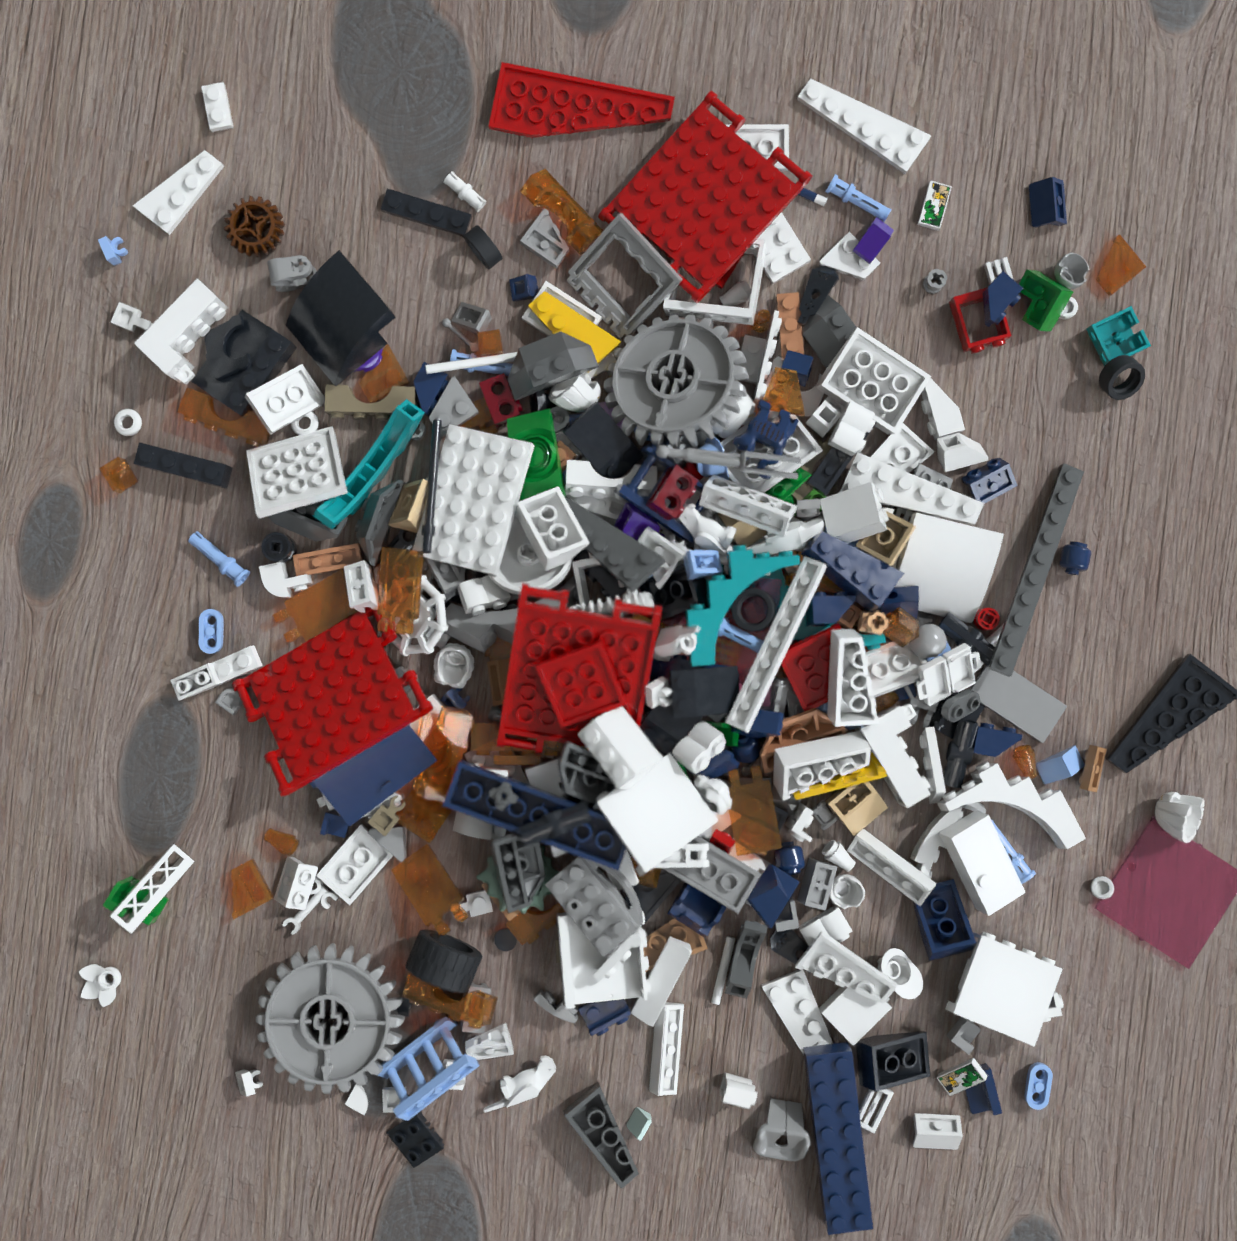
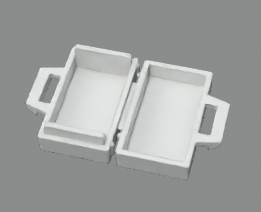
[916,643,981,706]

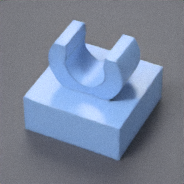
[98,236,128,266]

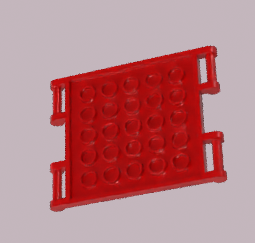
[598,91,813,304]
[497,583,662,754]
[232,607,433,796]

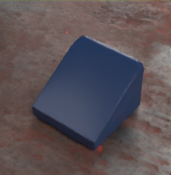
[509,274,538,302]

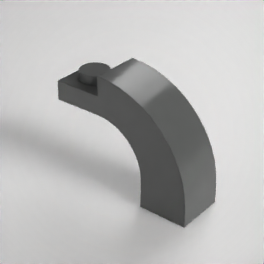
[725,920,767,999]

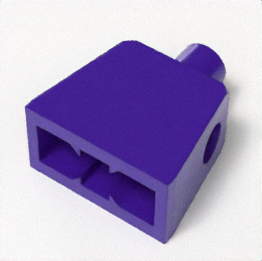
[614,502,665,541]

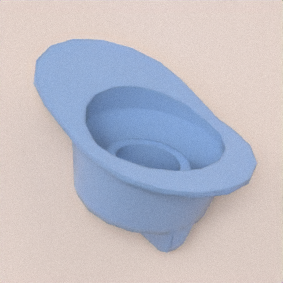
[696,437,729,480]

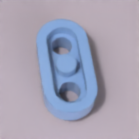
[199,609,224,654]
[1024,1062,1053,1110]

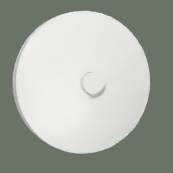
[488,514,573,595]

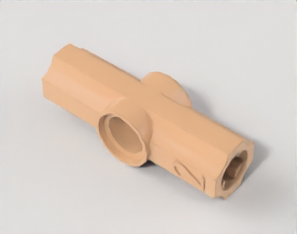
[856,611,888,635]

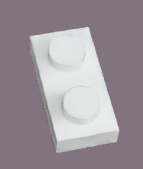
[201,82,234,132]

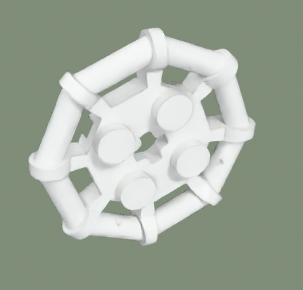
[380,574,448,656]

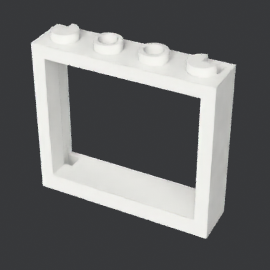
[663,240,766,325]

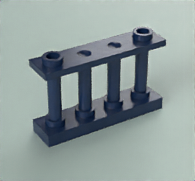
[614,445,704,543]

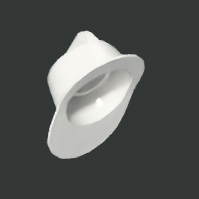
[877,948,923,999]

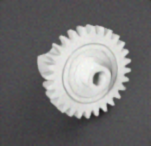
[569,553,654,618]

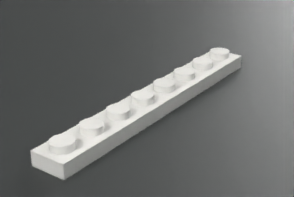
[726,556,827,733]

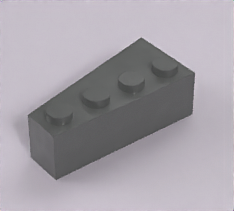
[563,1082,639,1189]

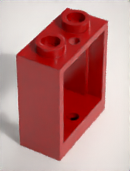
[949,287,1011,354]

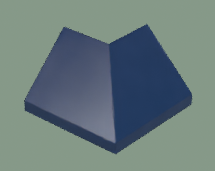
[747,864,800,928]

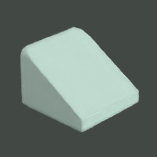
[626,1107,652,1140]

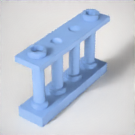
[378,1016,479,1121]

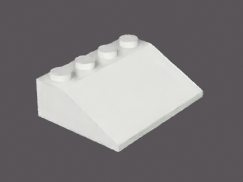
[815,327,931,435]
[721,399,823,495]

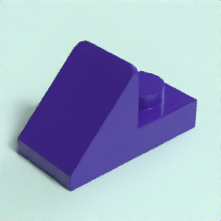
[853,217,894,264]

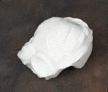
[434,643,474,689]
[694,775,732,815]

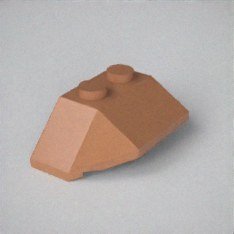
[759,708,846,773]

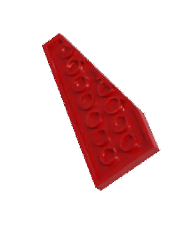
[488,62,675,138]

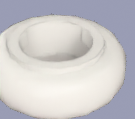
[114,409,142,436]
[291,412,319,435]

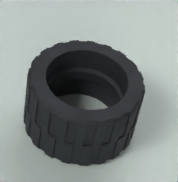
[405,929,483,993]

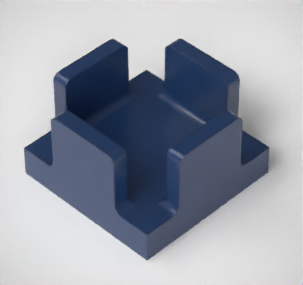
[667,882,727,938]

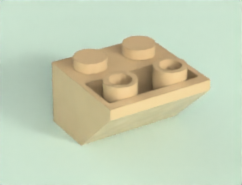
[825,781,888,836]

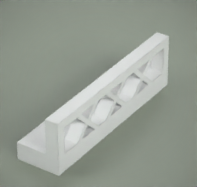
[699,475,797,537]
[109,844,194,934]

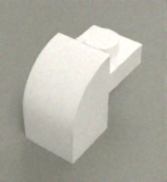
[806,396,845,437]
[259,562,313,598]
[453,811,506,840]

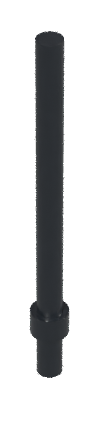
[421,419,442,554]

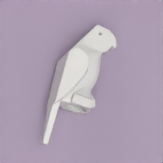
[679,504,737,557]
[746,518,825,554]
[653,625,699,662]
[484,1055,556,1113]

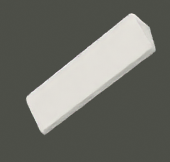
[847,829,936,906]
[631,936,692,1027]
[649,1002,684,1096]

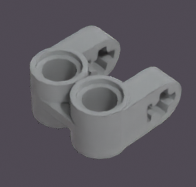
[267,255,317,292]

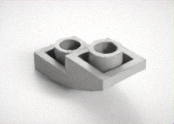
[796,499,821,521]
[533,989,578,1023]

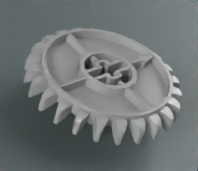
[604,313,749,449]
[255,943,405,1094]

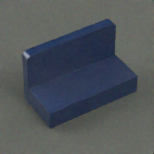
[1029,177,1067,228]
[965,1063,1002,1115]

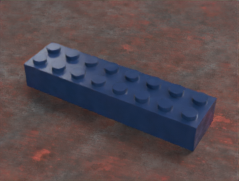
[443,760,627,871]
[803,1042,873,1235]

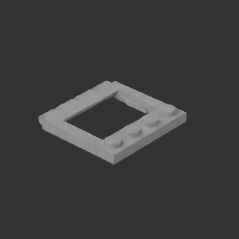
[567,213,683,339]

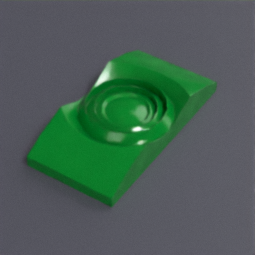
[507,409,566,501]

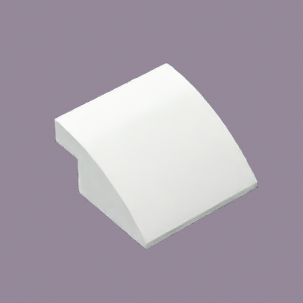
[895,513,1004,623]

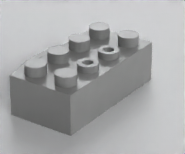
[545,856,643,957]

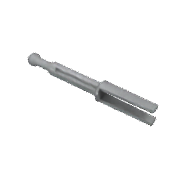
[656,445,801,479]

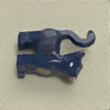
[733,400,799,479]

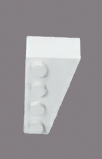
[827,629,880,726]
[773,731,871,801]

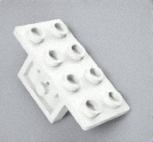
[739,310,782,405]

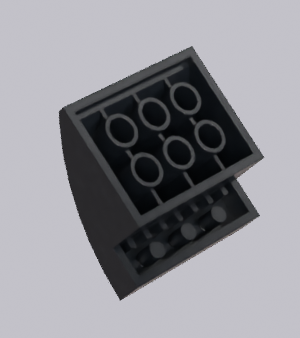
[286,250,396,386]

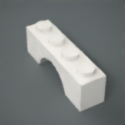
[565,460,657,500]

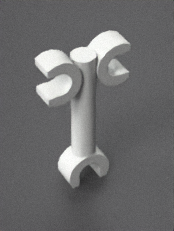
[283,876,339,935]

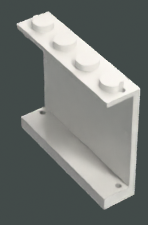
[592,753,718,876]
[556,906,651,1009]
[945,931,1062,1047]

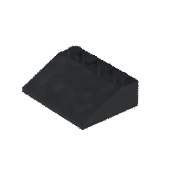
[191,309,297,420]

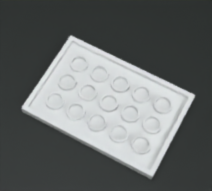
[412,424,535,576]

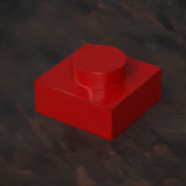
[709,829,735,854]

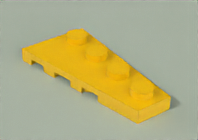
[528,291,621,373]
[792,752,887,800]

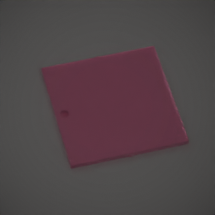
[1095,816,1237,969]

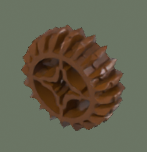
[224,196,285,257]

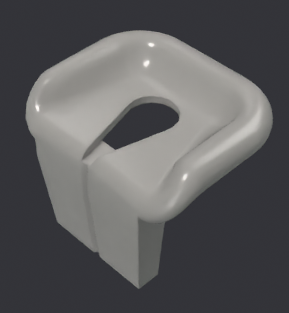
[753,1098,811,1161]

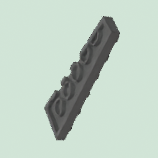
[565,497,665,593]

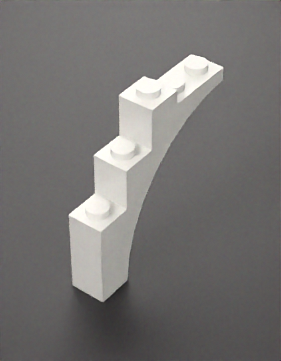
[937,762,1086,849]

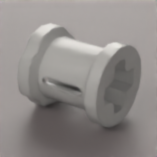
[923,269,947,294]
[811,801,838,830]

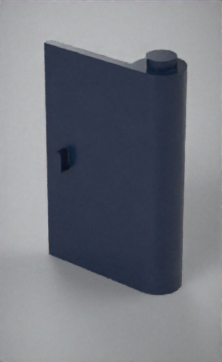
[310,725,437,826]

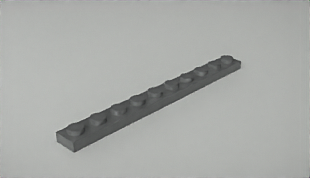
[988,463,1084,677]

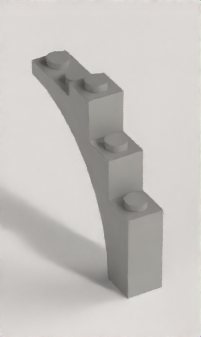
[444,576,579,653]

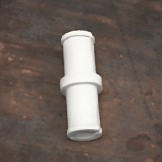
[444,171,487,212]

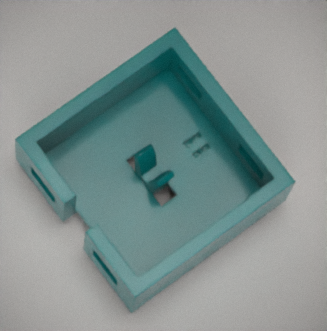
[1086,306,1151,366]

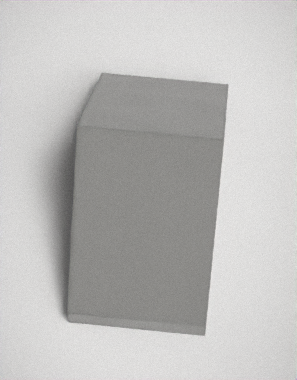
[451,302,492,338]
[368,825,407,862]

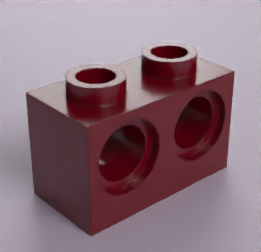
[479,373,523,428]
[646,465,698,521]

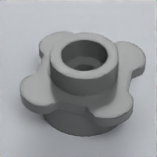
[490,782,517,810]

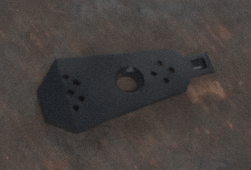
[797,266,839,325]
[770,929,812,973]

